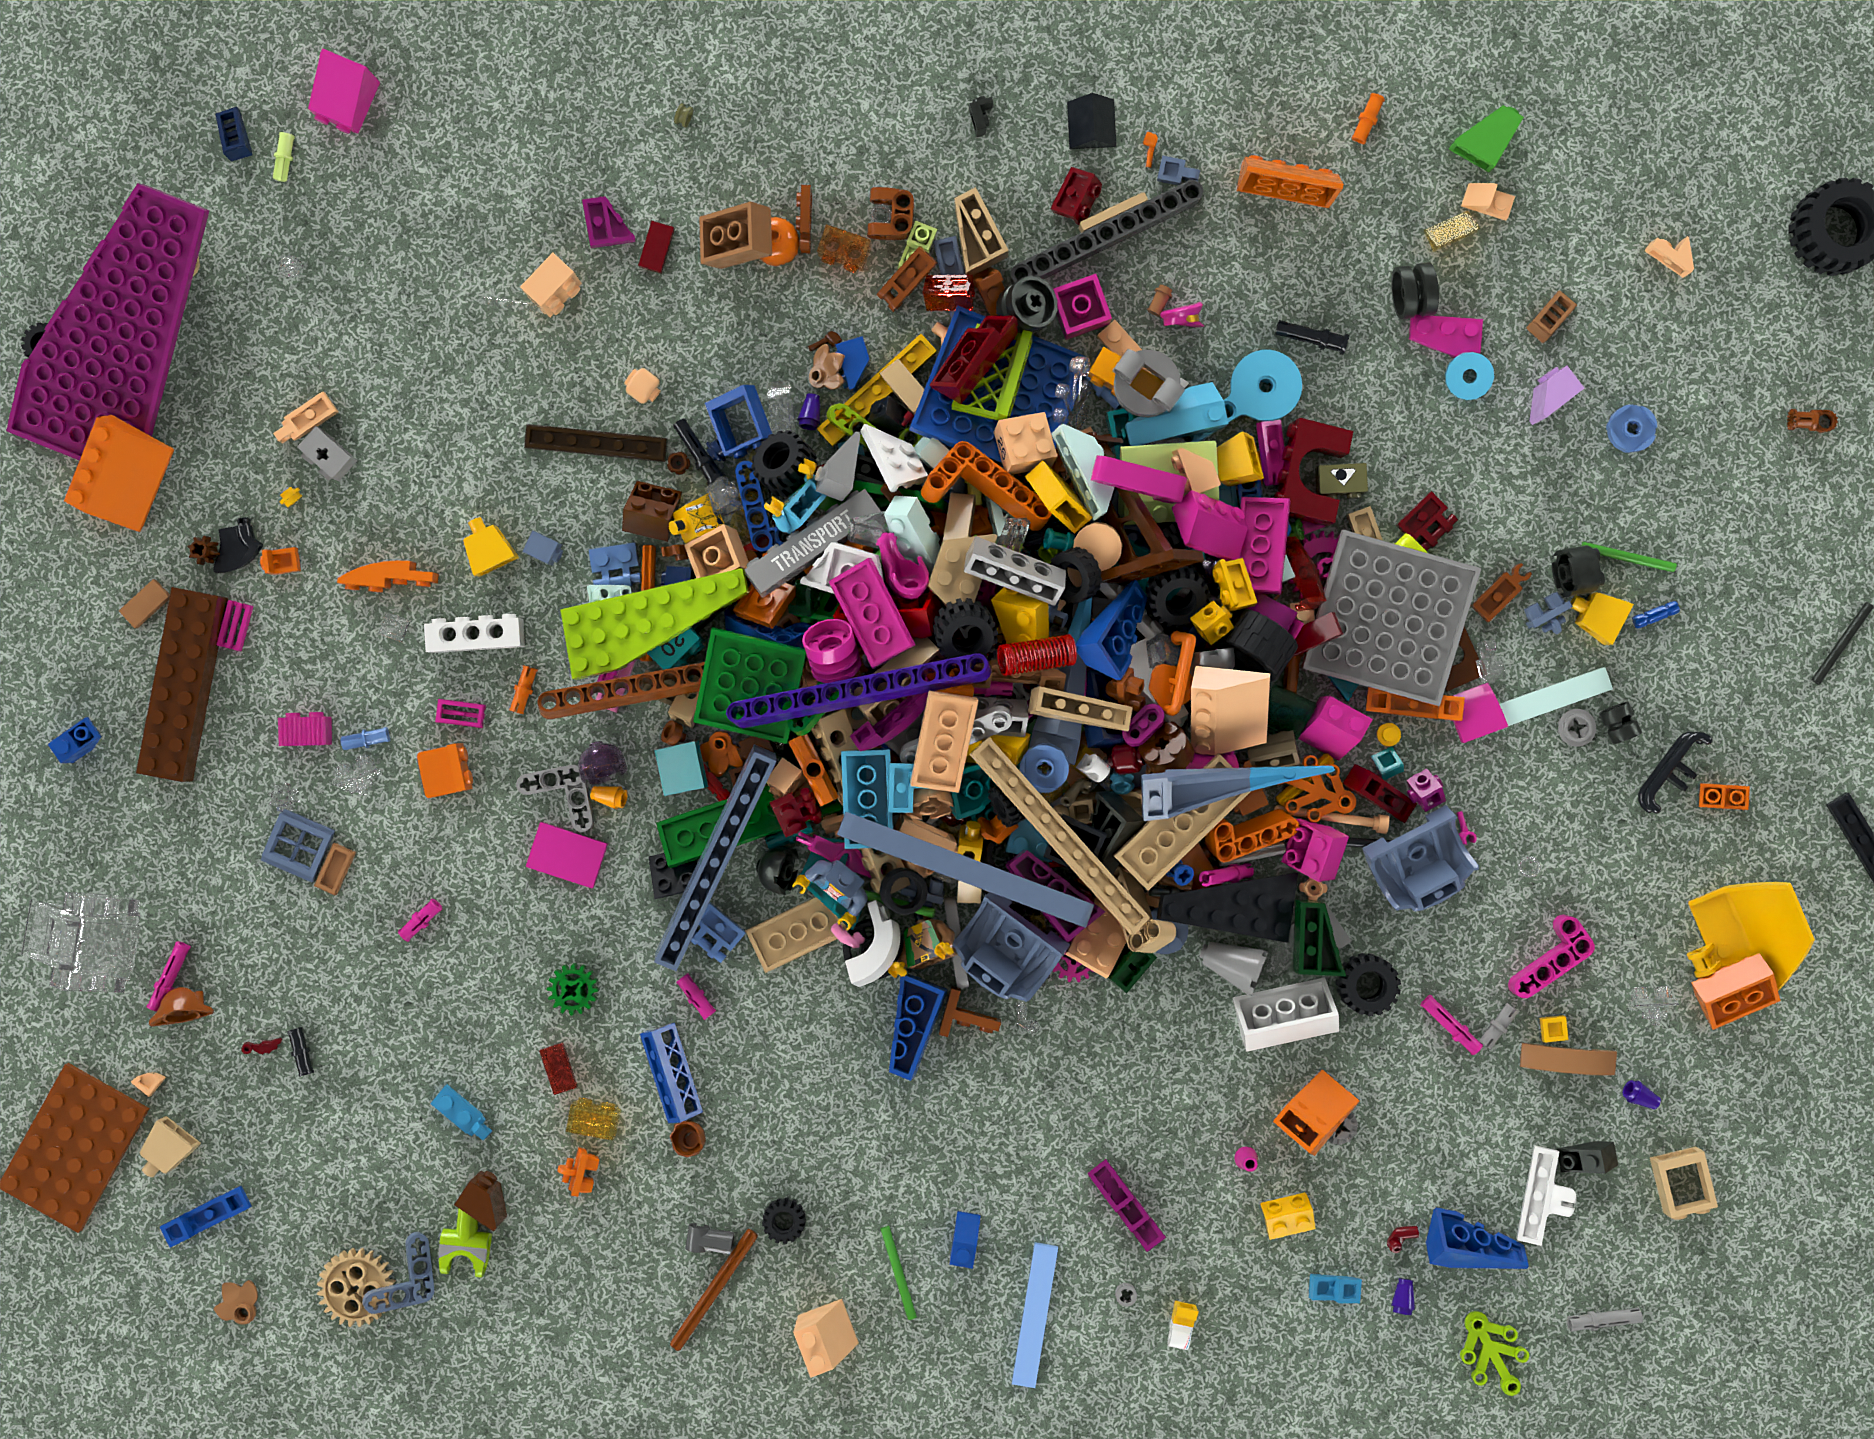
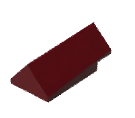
[929,316,1018,404]

